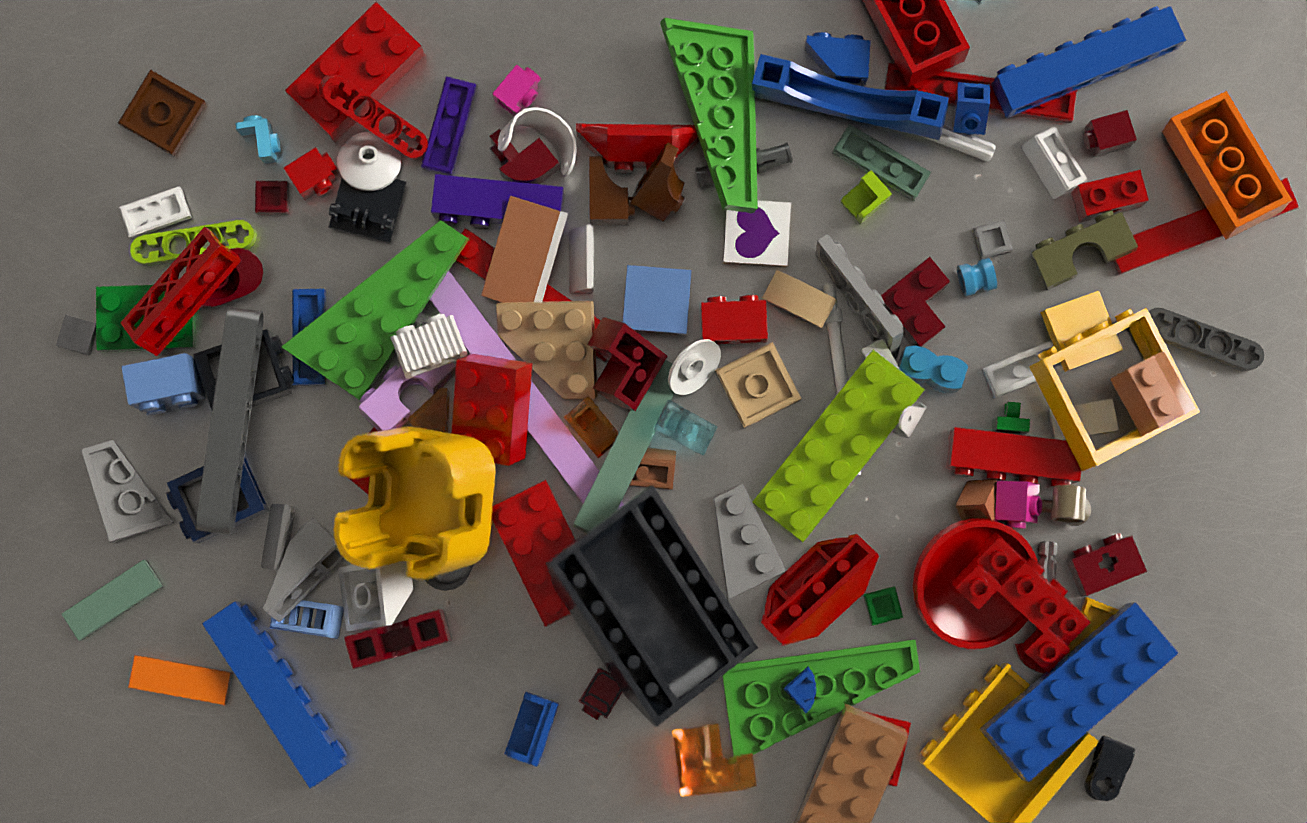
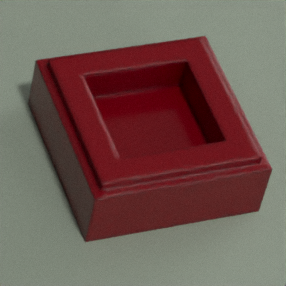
[255,181,289,214]

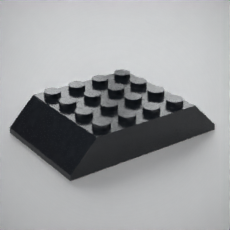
[546,485,758,727]

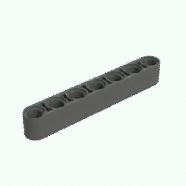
[196,307,264,535]

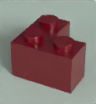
[881,257,950,347]
[587,317,668,411]

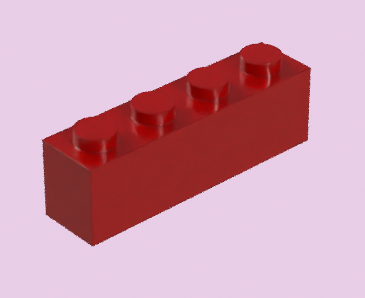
[946,427,1081,487]

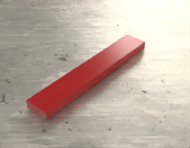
[884,63,1077,123]
[1113,178,1299,275]

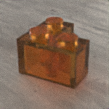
[672,723,757,797]

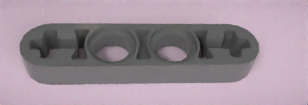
[1148,308,1264,371]

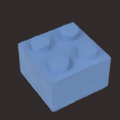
[121,353,206,415]

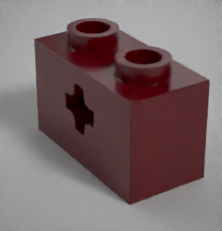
[1066,533,1147,597]

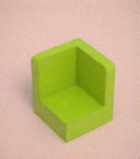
[841,170,892,225]

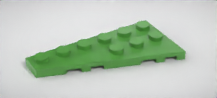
[660,18,758,213]
[281,220,469,400]
[722,639,920,764]

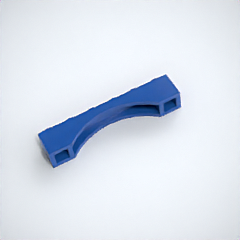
[752,54,949,140]

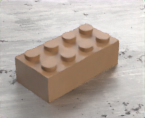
[794,704,908,823]

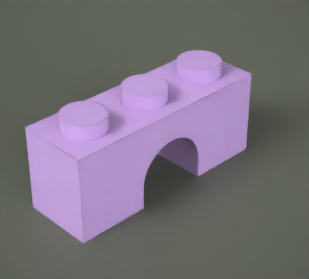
[359,362,456,431]

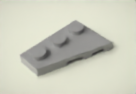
[81,440,173,543]
[714,484,786,600]

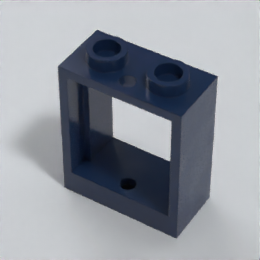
[166,456,270,543]

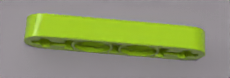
[130,220,257,266]

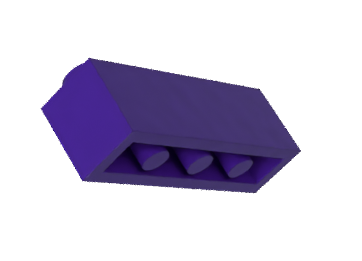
[431,174,564,228]

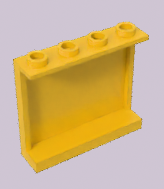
[919,663,1099,823]

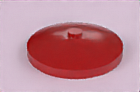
[913,518,1038,649]

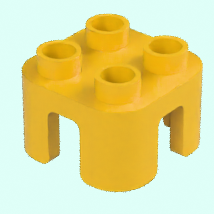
[334,426,495,579]

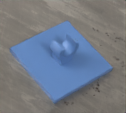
[623,265,692,334]

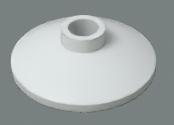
[337,132,401,191]
[668,339,721,395]

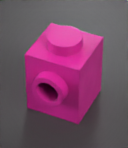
[995,481,1042,529]

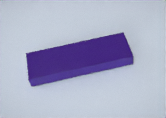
[421,76,477,176]

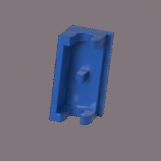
[504,692,560,767]

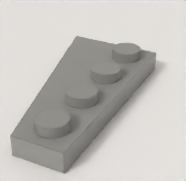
[815,234,904,359]

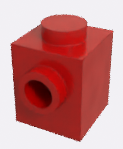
[284,147,337,200]

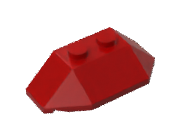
[576,123,700,173]
[761,534,879,645]

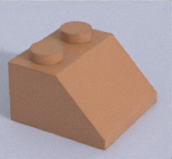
[1110,351,1196,436]

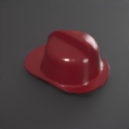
[203,247,264,307]

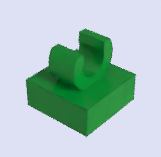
[992,402,1030,435]

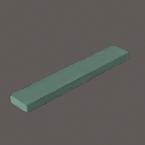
[573,360,674,533]

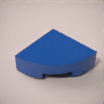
[783,667,816,713]

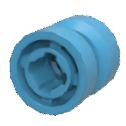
[957,258,997,297]

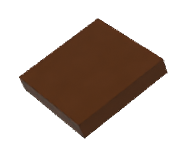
[118,69,207,157]

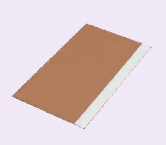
[481,196,568,303]

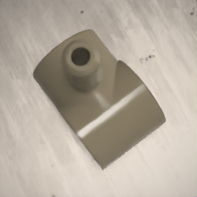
[1041,485,1091,526]

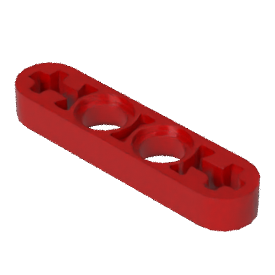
[319,74,428,158]

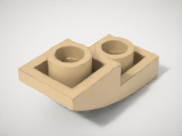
[762,270,837,328]

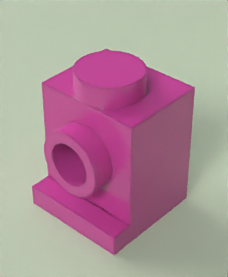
[492,64,541,117]

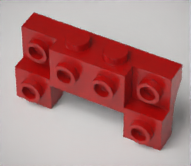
[952,532,1091,673]

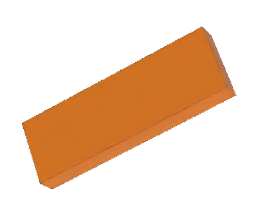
[128,655,233,705]

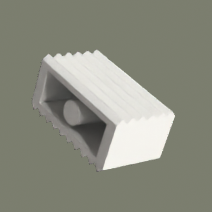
[391,314,467,379]

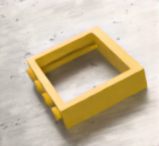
[1029,308,1200,471]

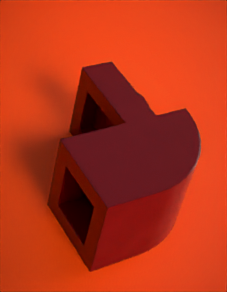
[489,128,560,184]

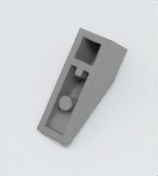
[263,518,344,623]

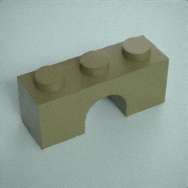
[1031,210,1138,290]

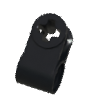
[1084,735,1135,801]

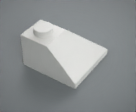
[339,561,413,632]

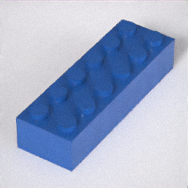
[979,602,1179,782]

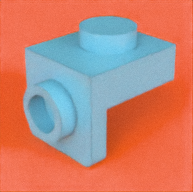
[235,115,281,164]

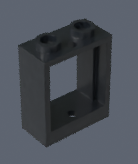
[193,329,294,411]

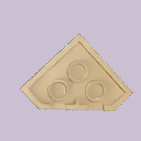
[496,301,598,399]

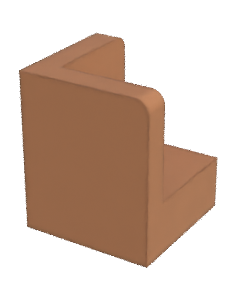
[955,479,999,522]

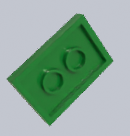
[96,285,196,352]

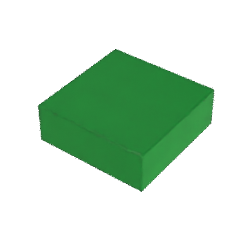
[863,586,904,626]

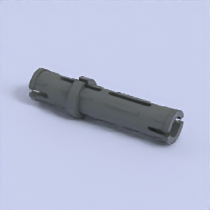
[695,142,793,188]

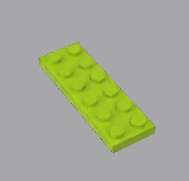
[753,349,925,542]

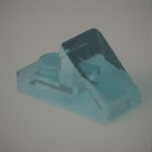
[654,400,717,456]

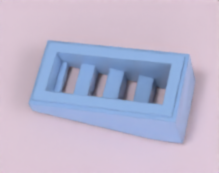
[270,600,344,639]

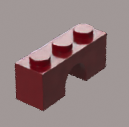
[344,609,452,669]

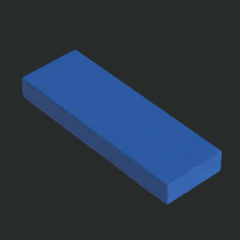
[292,289,326,386]

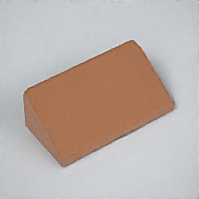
[630,448,676,490]

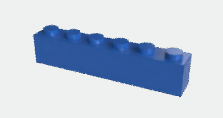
[991,6,1186,119]
[202,601,347,788]

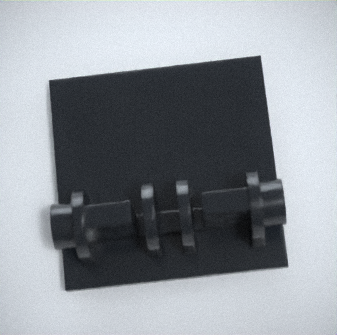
[328,178,407,243]

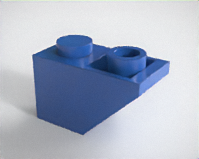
[804,32,871,86]

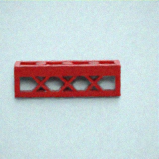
[121,226,242,356]

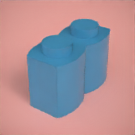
[898,346,968,393]

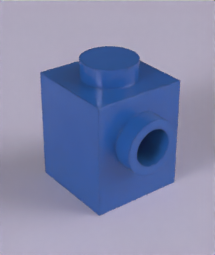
[953,82,990,135]

